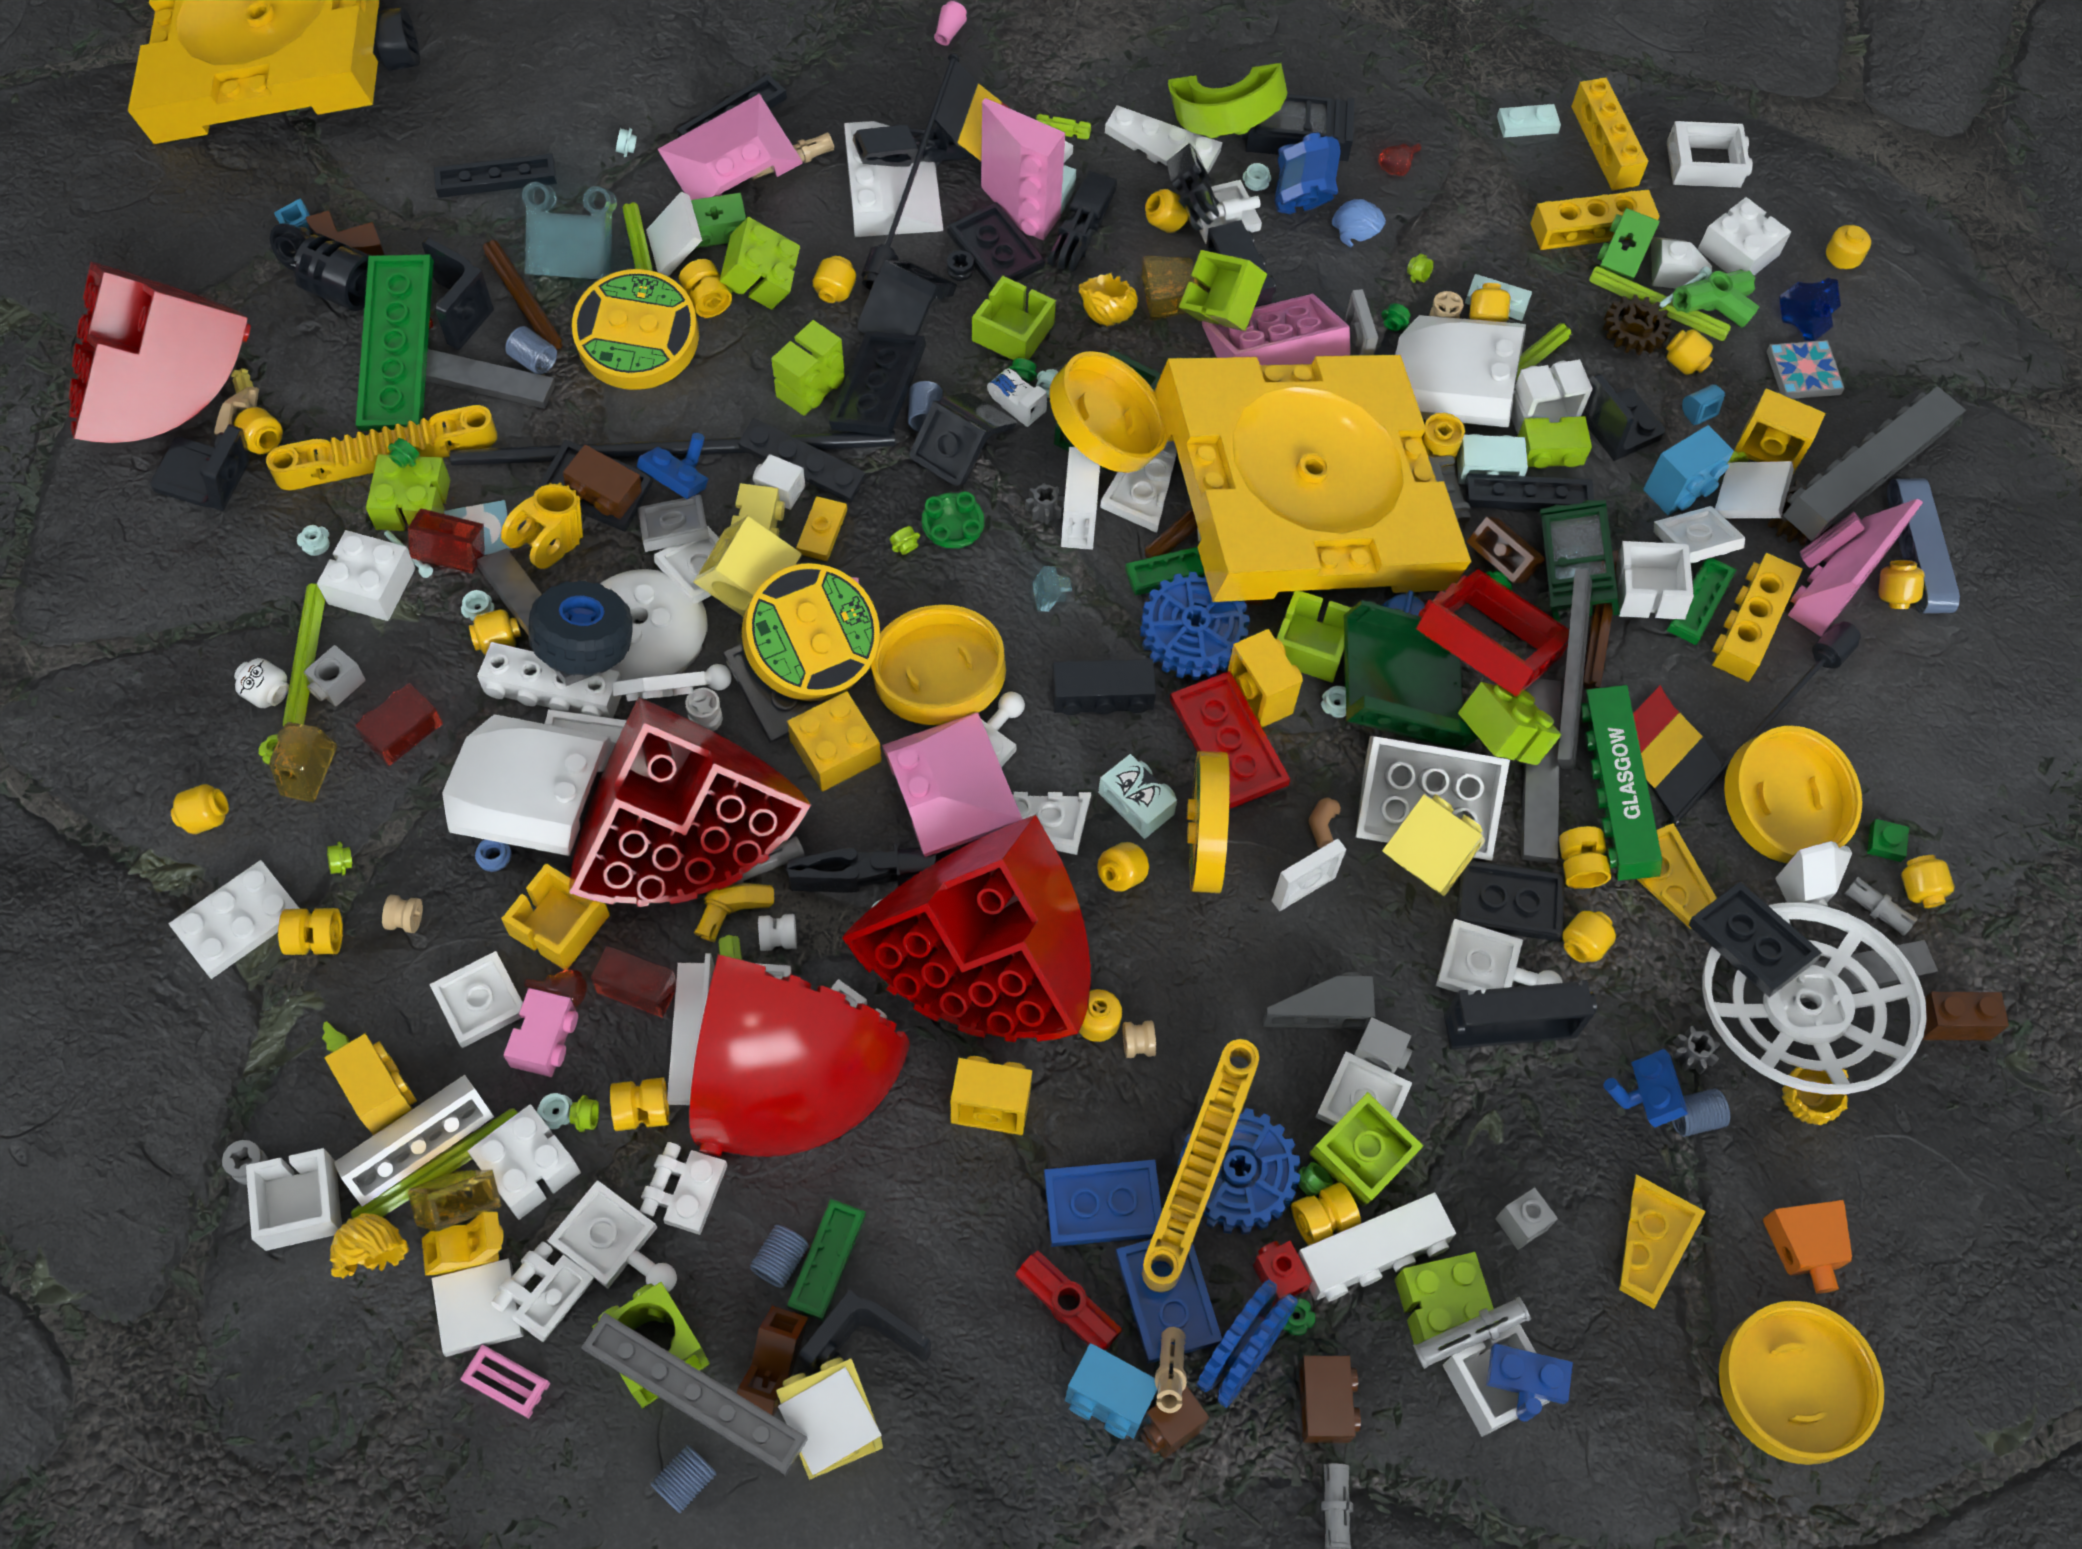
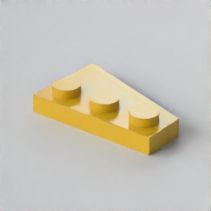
[1637,823,1717,929]
[1619,1174,1706,1309]

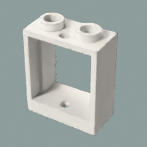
[1667,121,1753,188]
[1061,447,1100,550]

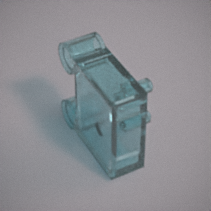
[522,182,617,279]

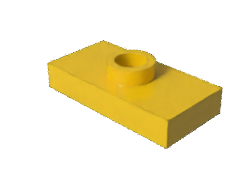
[796,496,847,562]

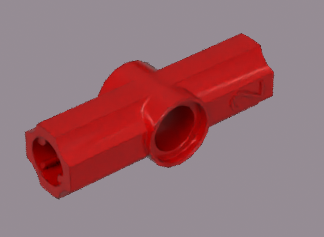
[1015,1250,1122,1351]

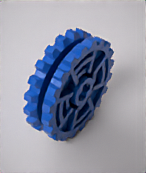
[1140,572,1250,680]
[1177,1108,1301,1235]
[1196,1279,1298,1408]

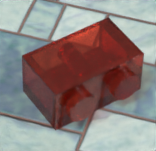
[408,508,485,574]
[355,683,442,766]
[591,946,676,1017]

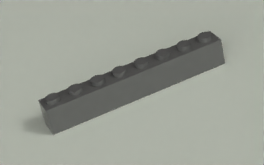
[1783,386,1966,541]

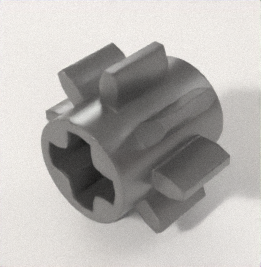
[1025,483,1065,524]
[1672,1026,1720,1074]

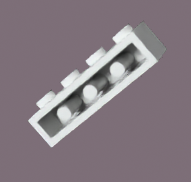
[477,642,622,718]
[333,1075,494,1206]
[1298,1192,1456,1301]

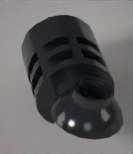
[270,223,371,311]

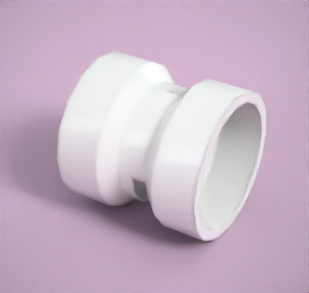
[685,688,723,731]
[758,914,797,951]

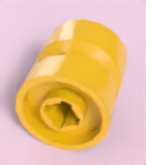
[679,259,732,318]
[1422,413,1465,467]
[1558,826,1611,889]
[278,908,343,955]
[610,1077,669,1131]
[1291,1182,1361,1246]

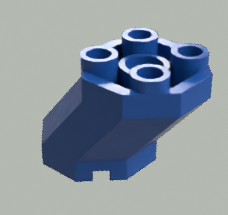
[1274,133,1341,214]

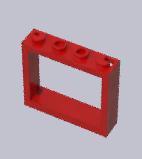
[1416,569,1569,697]

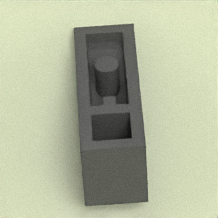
[1263,972,1376,1029]

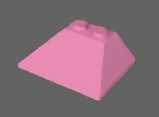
[658,94,802,200]
[882,712,1023,858]

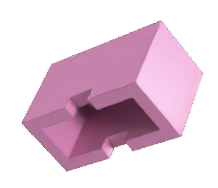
[504,988,578,1077]

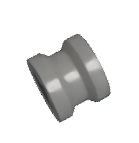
[222,1140,268,1185]

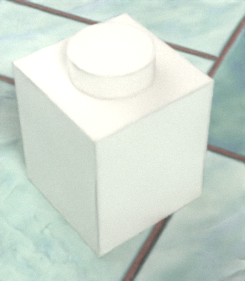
[753,454,805,510]

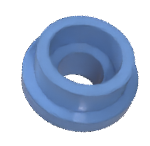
[475,839,512,872]

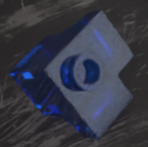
[1779,278,1841,341]

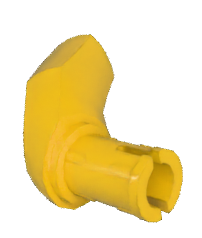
[694,883,774,942]

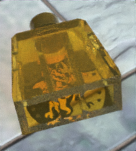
[1141,256,1211,321]
[269,722,337,803]
[408,1169,502,1232]

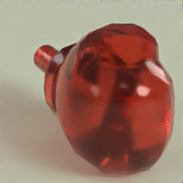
[1378,144,1421,176]
[524,970,588,1008]

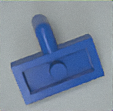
[636,433,709,499]
[1603,1049,1688,1128]
[1486,1343,1573,1422]

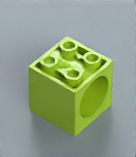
[1309,1092,1423,1207]
[592,1282,710,1408]

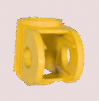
[501,483,583,569]

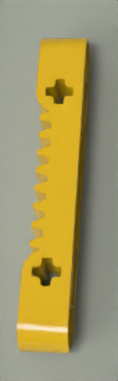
[266,405,497,490]
[1142,1039,1259,1292]

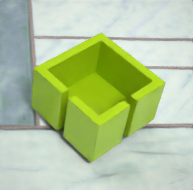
[719,217,800,310]
[1179,250,1267,331]
[972,276,1056,360]
[771,320,845,416]
[366,454,451,533]
[1277,590,1351,683]
[1458,682,1561,765]
[1394,1252,1498,1348]

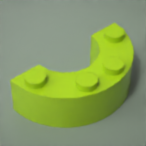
[1168,63,1288,138]

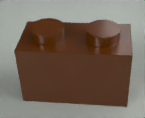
[563,444,642,519]
[1466,517,1545,583]
[1922,992,2009,1041]
[1298,1356,1361,1443]
[1140,1385,1209,1459]

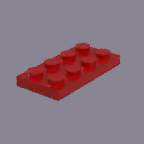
[1169,671,1291,809]

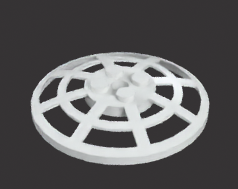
[1702,902,1927,1094]

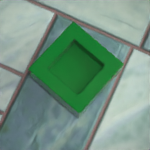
[1867,819,1909,862]

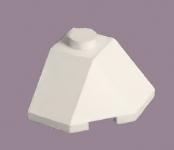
[1651,237,1712,289]
[1775,841,1852,907]

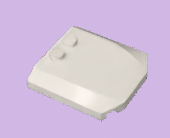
[1395,315,1526,427]
[442,714,611,856]

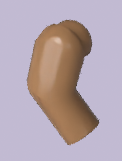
[1309,797,1341,848]

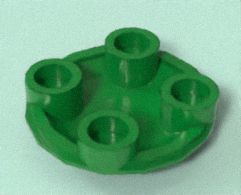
[922,491,984,549]

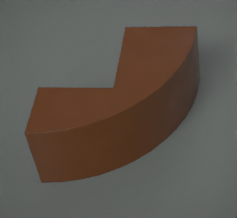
[305,211,385,256]
[737,1305,808,1416]

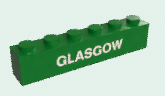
[1580,685,1662,881]

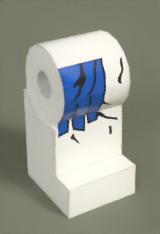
[987,369,1047,427]

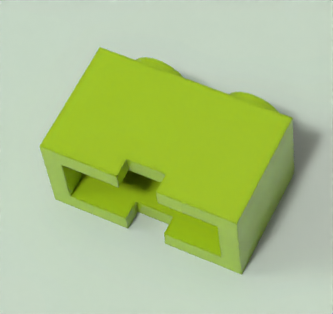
[1517,416,1592,468]

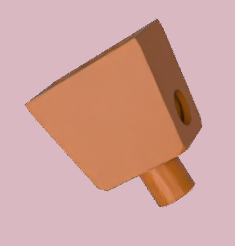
[1763,1200,1852,1294]

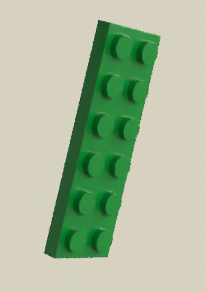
[356,254,434,431]

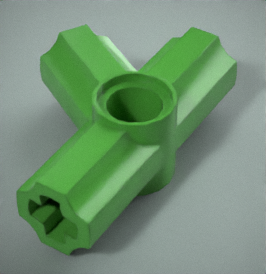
[1672,269,1760,328]

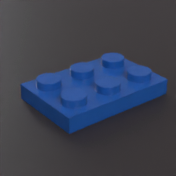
[1044,1160,1162,1247]
[1115,1240,1222,1364]

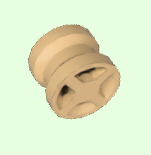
[1429,291,1463,318]
[382,894,423,933]
[1123,1020,1156,1058]

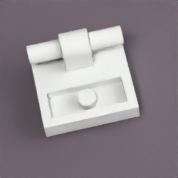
[1199,180,1262,244]

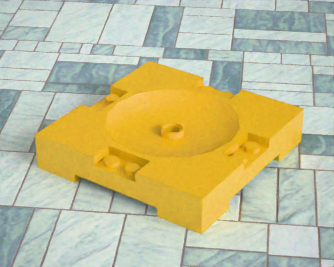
[128,0,379,144]
[1155,355,1471,602]

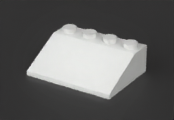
[844,121,943,237]
[1355,736,1510,861]

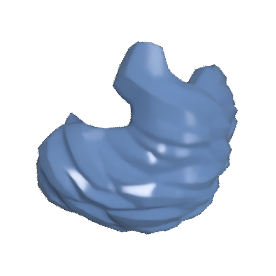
[1332,199,1386,248]

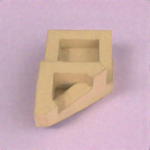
[214,387,259,436]

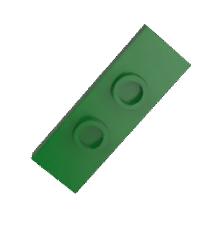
[1125,546,1205,596]
[1667,557,1737,645]
[787,1199,866,1321]

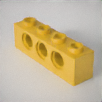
[1571,77,1649,191]
[1530,190,1660,250]
[1712,553,1802,682]

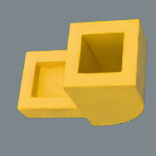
[422,1212,504,1276]

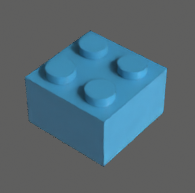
[1643,425,1734,516]
[1065,1343,1158,1439]

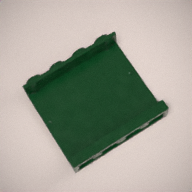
[1344,600,1479,750]

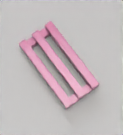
[1800,512,1864,568]
[460,1344,550,1419]

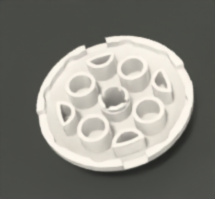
[600,569,708,681]

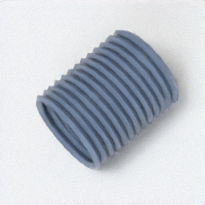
[505,326,557,375]
[908,381,943,432]
[1672,1088,1730,1137]
[750,1224,809,1288]
[651,1444,717,1513]

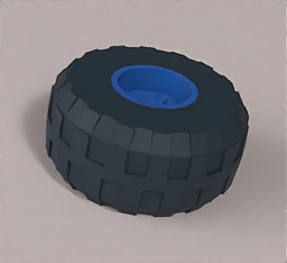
[528,580,633,676]

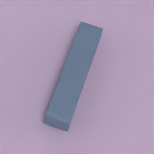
[1887,478,1960,614]

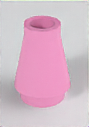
[934,1,967,46]

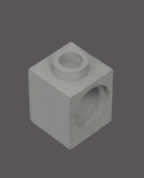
[304,645,366,707]
[1354,1017,1413,1074]
[1495,1187,1558,1250]

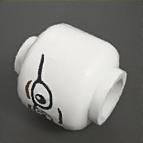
[234,658,289,708]

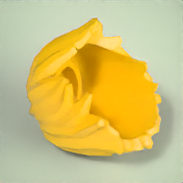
[1079,273,1138,326]
[1782,1067,1848,1125]
[330,1213,409,1279]

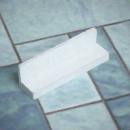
[667,953,715,1105]

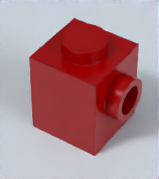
[1253,1240,1313,1306]

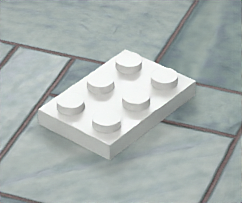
[168,860,300,979]

